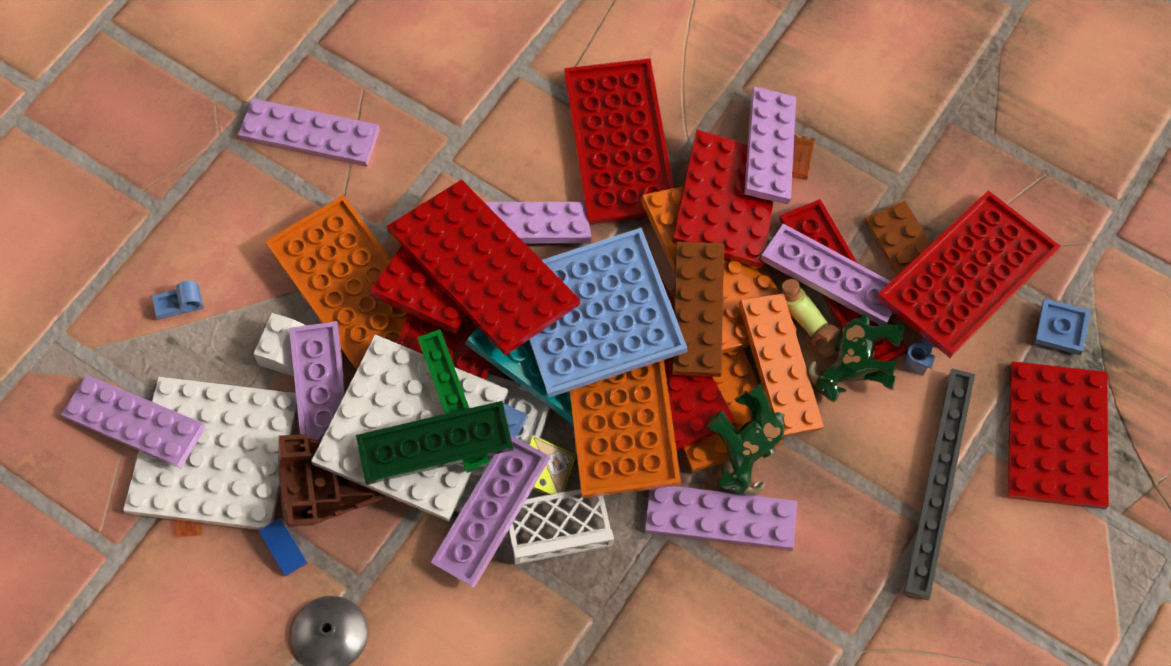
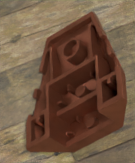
[278,434,386,527]

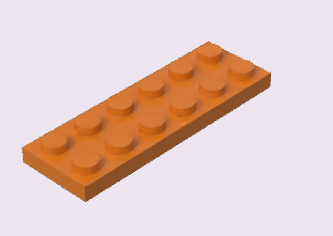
[738,293,824,437]

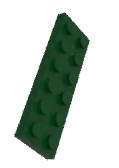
[356,401,514,485]

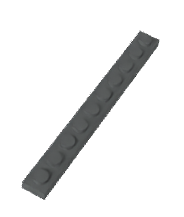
[904,368,975,600]

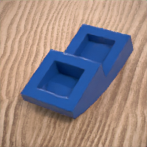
[258,518,307,576]

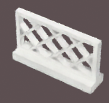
[509,489,614,565]

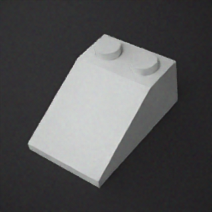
[254,313,306,376]

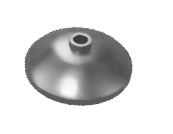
[291,596,368,666]

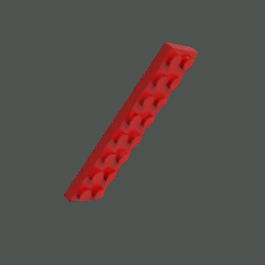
[779,199,908,362]

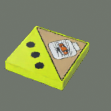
[528,436,576,495]

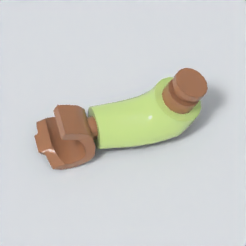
[782,279,841,358]

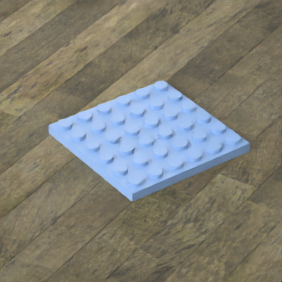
[529,228,688,397]

